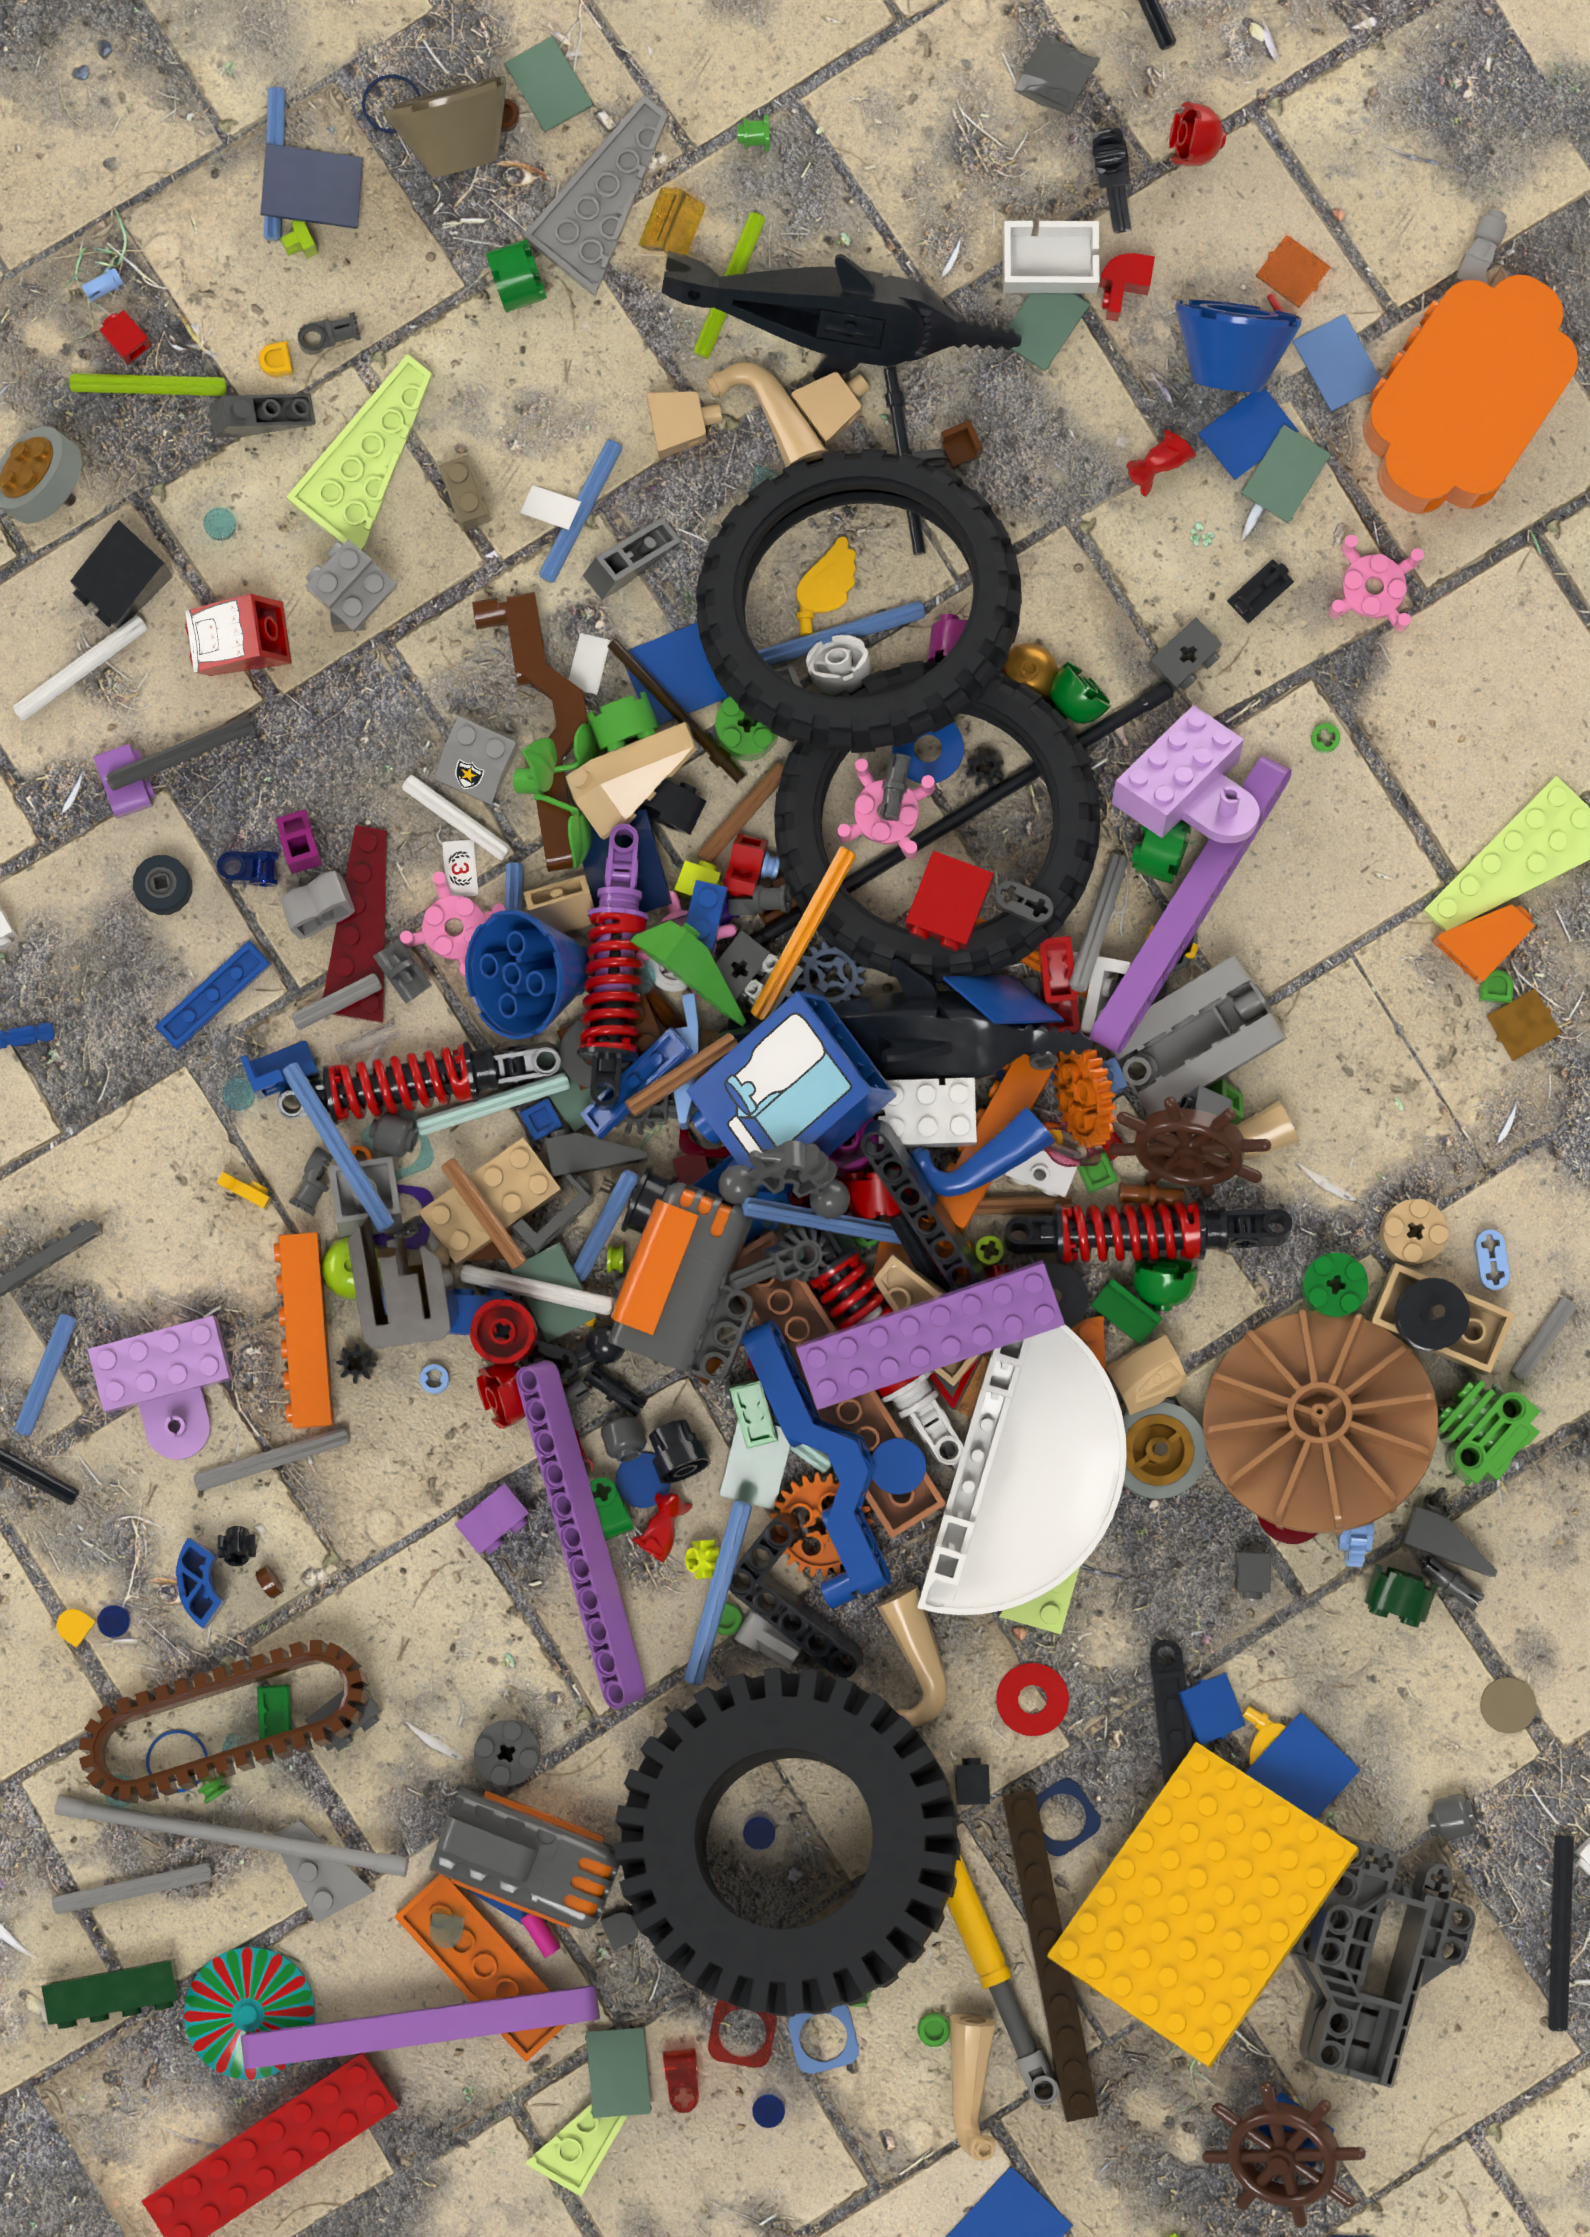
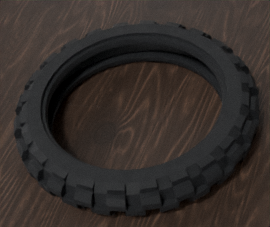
[696,449,1022,753]
[774,660,1101,983]

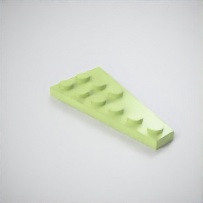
[286,354,433,551]
[1423,775,1590,932]

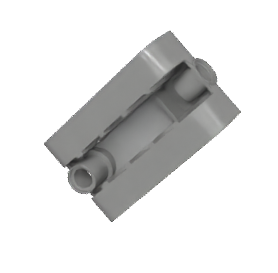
[1108,955,1287,1115]

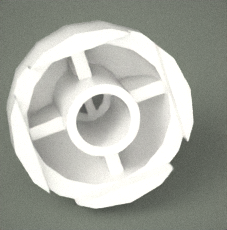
[806,635,871,697]

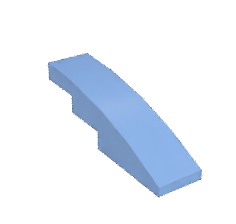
[673,993,700,1130]

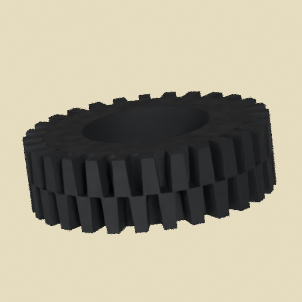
[614,1668,961,2017]

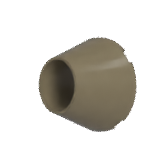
[383,76,507,177]

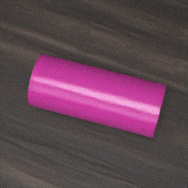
[520,1913,561,1958]

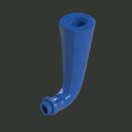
[910,1107,1055,1197]

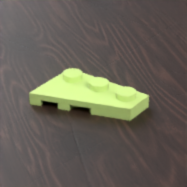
[525,2104,627,2197]

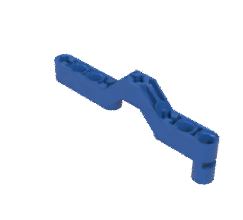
[742,1320,892,1609]

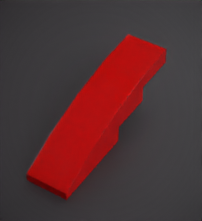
[1039,936,1080,1067]

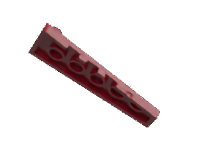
[323,825,387,1024]

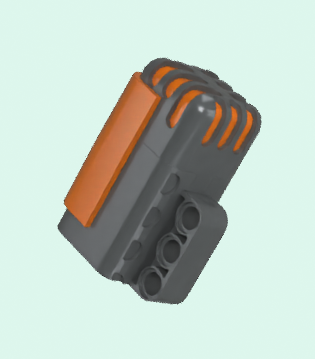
[608,1182,755,1381]
[429,1787,620,1929]

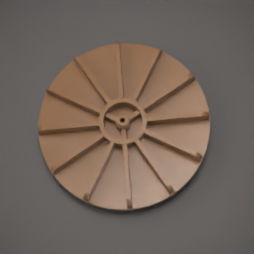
[1203,1308,1438,1535]

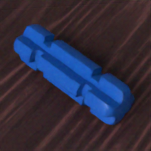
[0,1023,55,1049]

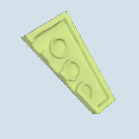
[998,1567,1080,1635]

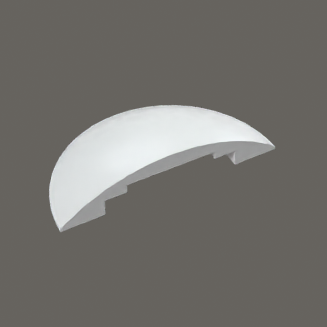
[917,1325,1127,1615]

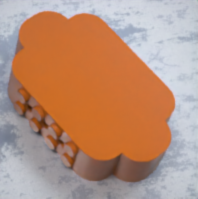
[1363,275,1578,514]

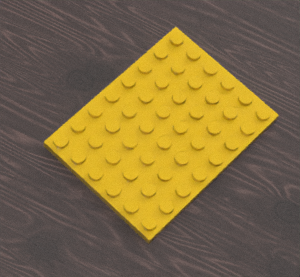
[1047,1742,1359,2069]

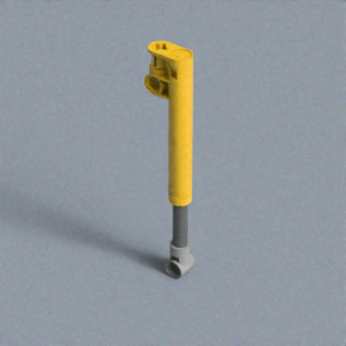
[946,1854,1059,2106]

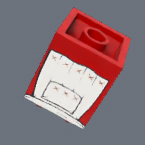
[185,593,292,676]

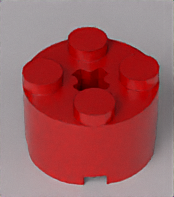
[845,1165,913,1219]
[470,1299,537,1365]

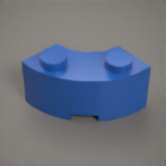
[176,1538,226,1629]

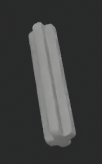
[292,974,382,1029]
[1510,1297,1577,1382]

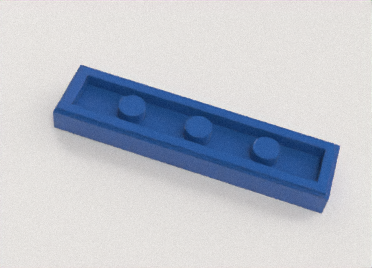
[155,940,272,1051]
[580,1027,693,1139]

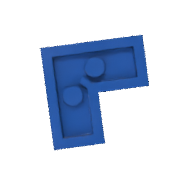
[240,1041,320,1099]

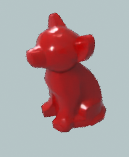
[1126,429,1196,496]
[632,1493,693,1563]

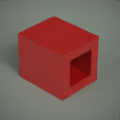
[99,310,152,366]

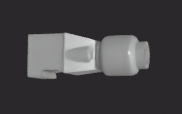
[1452,209,1507,286]

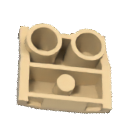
[1106,1333,1188,1415]

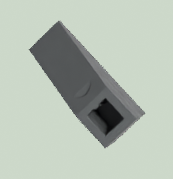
[209,394,315,438]

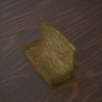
[638,188,706,255]

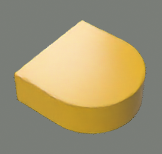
[258,341,293,377]
[56,1609,97,1648]

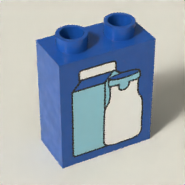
[686,991,897,1194]

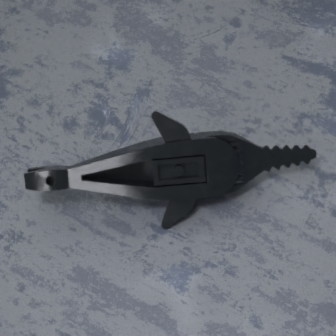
[661,251,1021,380]
[718,958,1092,1080]

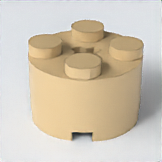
[1379,1199,1448,1266]

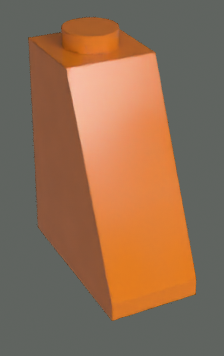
[1432,904,1535,985]

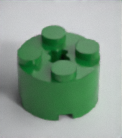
[485,239,547,313]
[1131,820,1192,884]
[1300,1253,1368,1317]

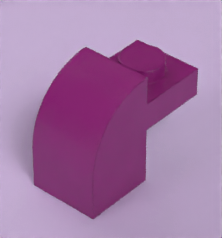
[275,809,323,874]

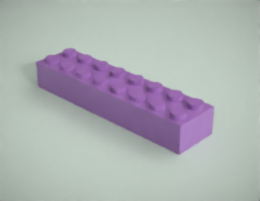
[796,1260,1065,1410]

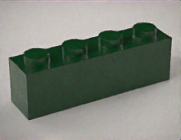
[41,1959,181,2029]

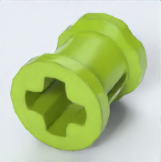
[974,1236,1004,1267]

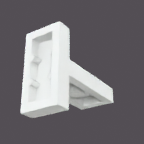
[1072,951,1132,1033]

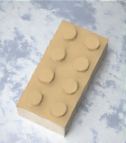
[419,1137,562,1267]
[1368,1263,1515,1375]

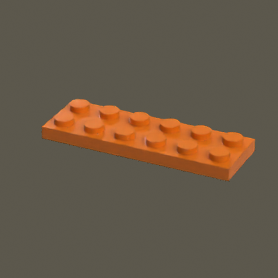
[394,1874,567,2062]

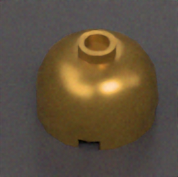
[1001,643,1059,702]

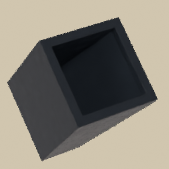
[70,520,173,629]

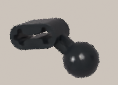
[521,1323,626,1379]

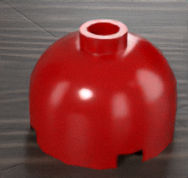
[1169,102,1226,167]
[477,1364,526,1429]

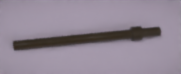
[607,639,746,784]

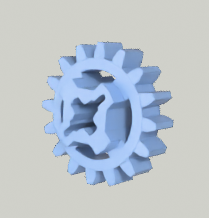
[1337,1522,1374,1567]

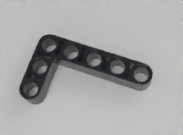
[729,1512,863,1678]

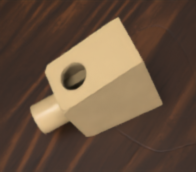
[791,372,870,448]
[647,391,723,459]

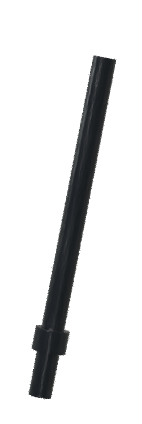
[884,367,926,555]

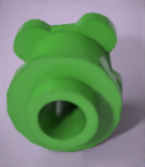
[737,115,770,151]

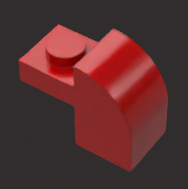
[1098,253,1155,321]
[722,833,769,897]

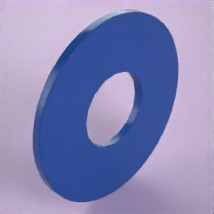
[892,723,964,784]

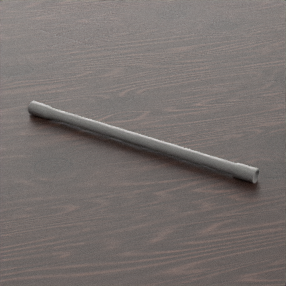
[55,1795,409,1877]

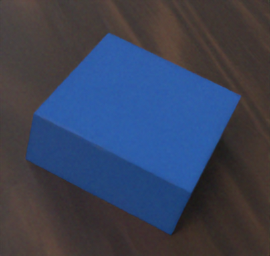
[520,1098,563,1142]

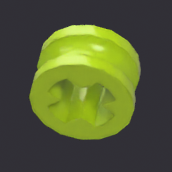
[607,1244,624,1273]

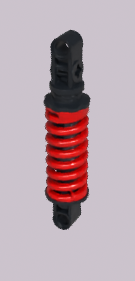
[277,1041,561,1125]
[1004,1200,1292,1264]

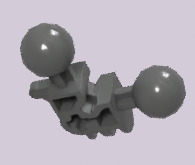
[718,1140,850,1219]

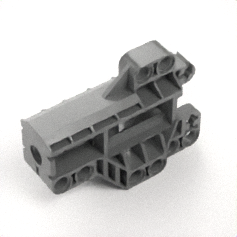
[1289,1834,1476,2088]

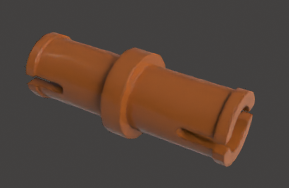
[1118,1182,1185,1208]

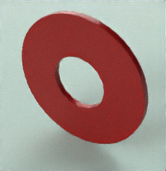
[996,1663,1069,1736]

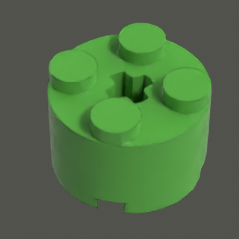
[587,691,660,753]
[715,697,778,761]

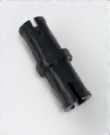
[584,1363,647,1417]

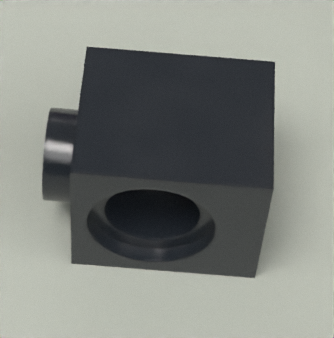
[955,1758,990,1805]

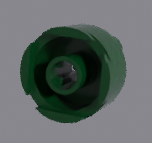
[1364,1564,1438,1628]

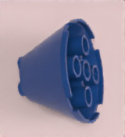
[465,910,590,1039]

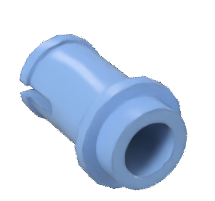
[81,267,124,303]

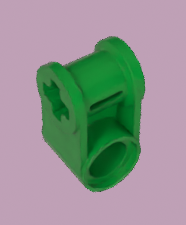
[590,1477,634,1541]

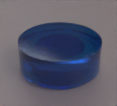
[97,1605,131,1638]
[743,1817,775,1850]
[752,2094,785,2128]

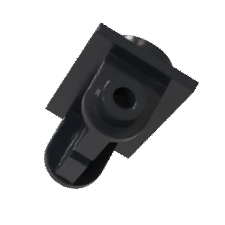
[1227,559,1294,624]

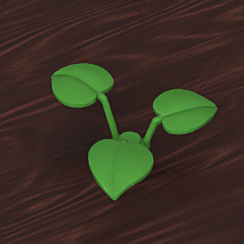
[513,723,599,869]

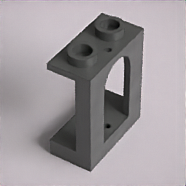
[513,1174,594,1254]

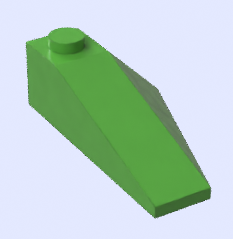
[631,920,746,1027]

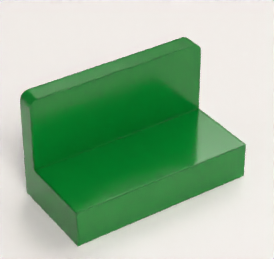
[1090,1279,1163,1346]

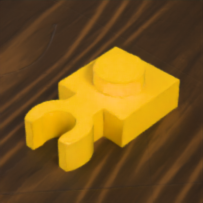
[216,1171,273,1211]

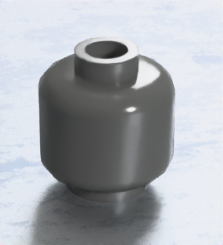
[369,1112,419,1158]
[601,1412,647,1462]
[1427,1794,1478,1841]

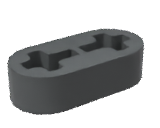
[995,880,1054,925]

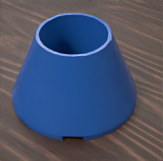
[1175,299,1302,392]

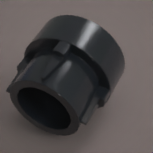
[649,1420,711,1484]

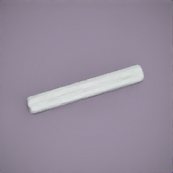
[402,775,511,860]

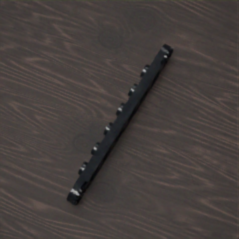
[1149,1639,1193,1787]

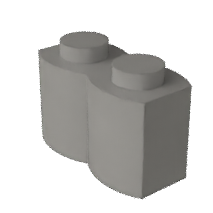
[280,871,355,939]

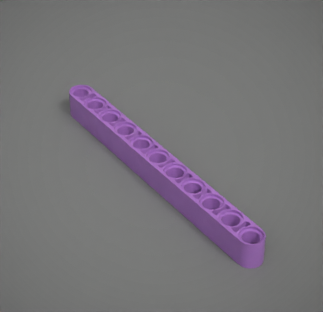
[1090,756,1292,1054]
[516,1360,646,1709]
[240,1985,600,2069]

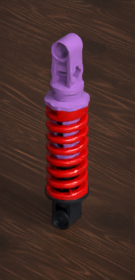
[577,824,649,1111]

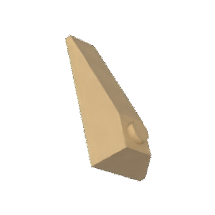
[565,722,697,840]
[874,1254,983,1386]

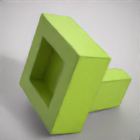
[281,220,318,259]

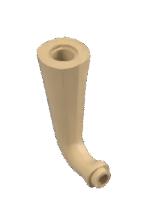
[706,362,828,467]
[1167,1100,1300,1163]
[876,1585,947,1727]
[949,2013,996,2161]

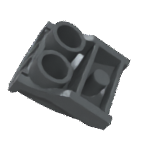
[1014,36,1100,116]

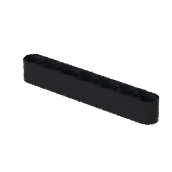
[861,1120,989,1291]

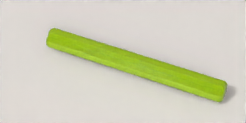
[694,212,765,359]
[69,373,227,396]

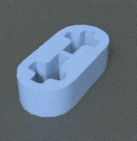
[1474,1230,1510,1291]

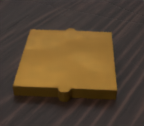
[1486,989,1561,1062]

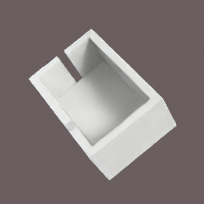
[1002,221,1099,293]
[878,1078,977,1148]

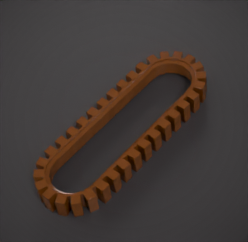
[79,1640,369,1803]

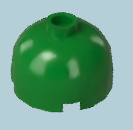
[1049,661,1111,724]
[1133,1257,1198,1311]

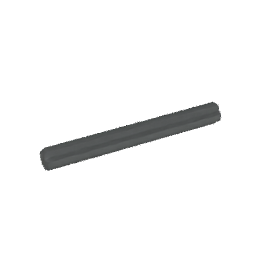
[106,716,254,791]

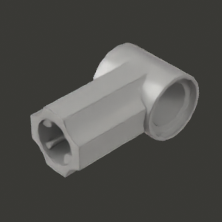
[734,1610,801,1669]

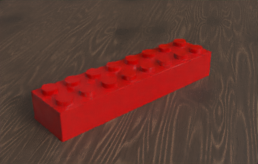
[141,2052,401,2237]

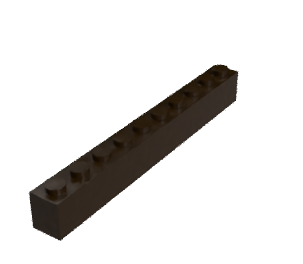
[1001,1789,1099,2122]

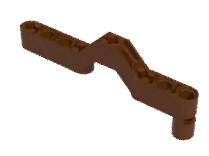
[472,592,588,872]

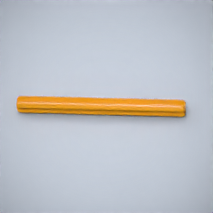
[751,847,856,1020]

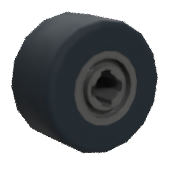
[133,855,192,915]

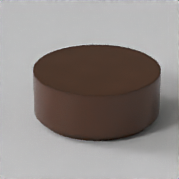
[501,98,520,132]
[256,1565,284,1599]

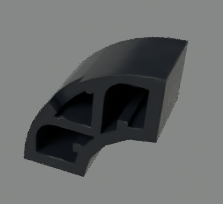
[635,779,707,835]

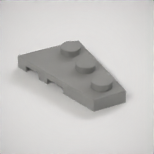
[274,1820,375,1923]

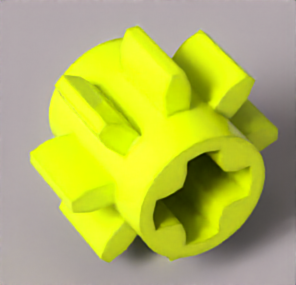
[685,1540,721,1579]

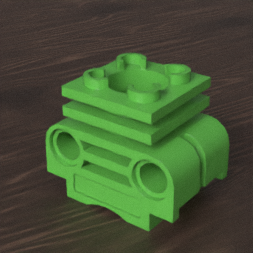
[1438,1380,1541,1486]

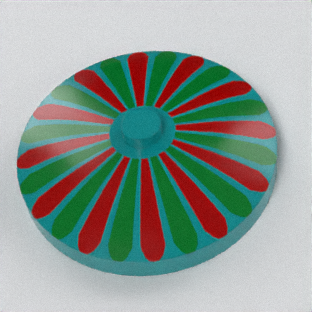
[184,1947,316,2080]

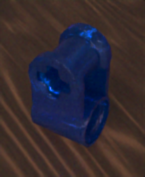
[217,851,279,887]

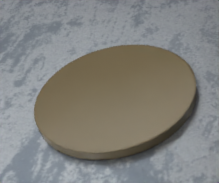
[1480,1677,1537,1733]

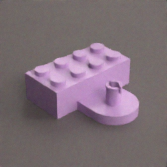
[1111,705,1260,843]
[88,1316,233,1460]

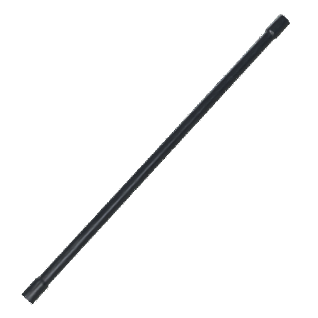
[742,680,1173,961]

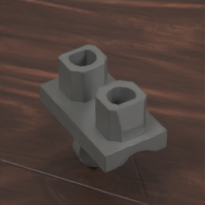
[373,938,432,1004]

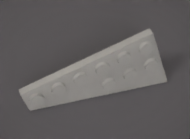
[523,95,668,297]

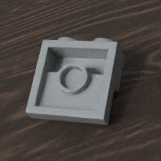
[305,539,398,632]

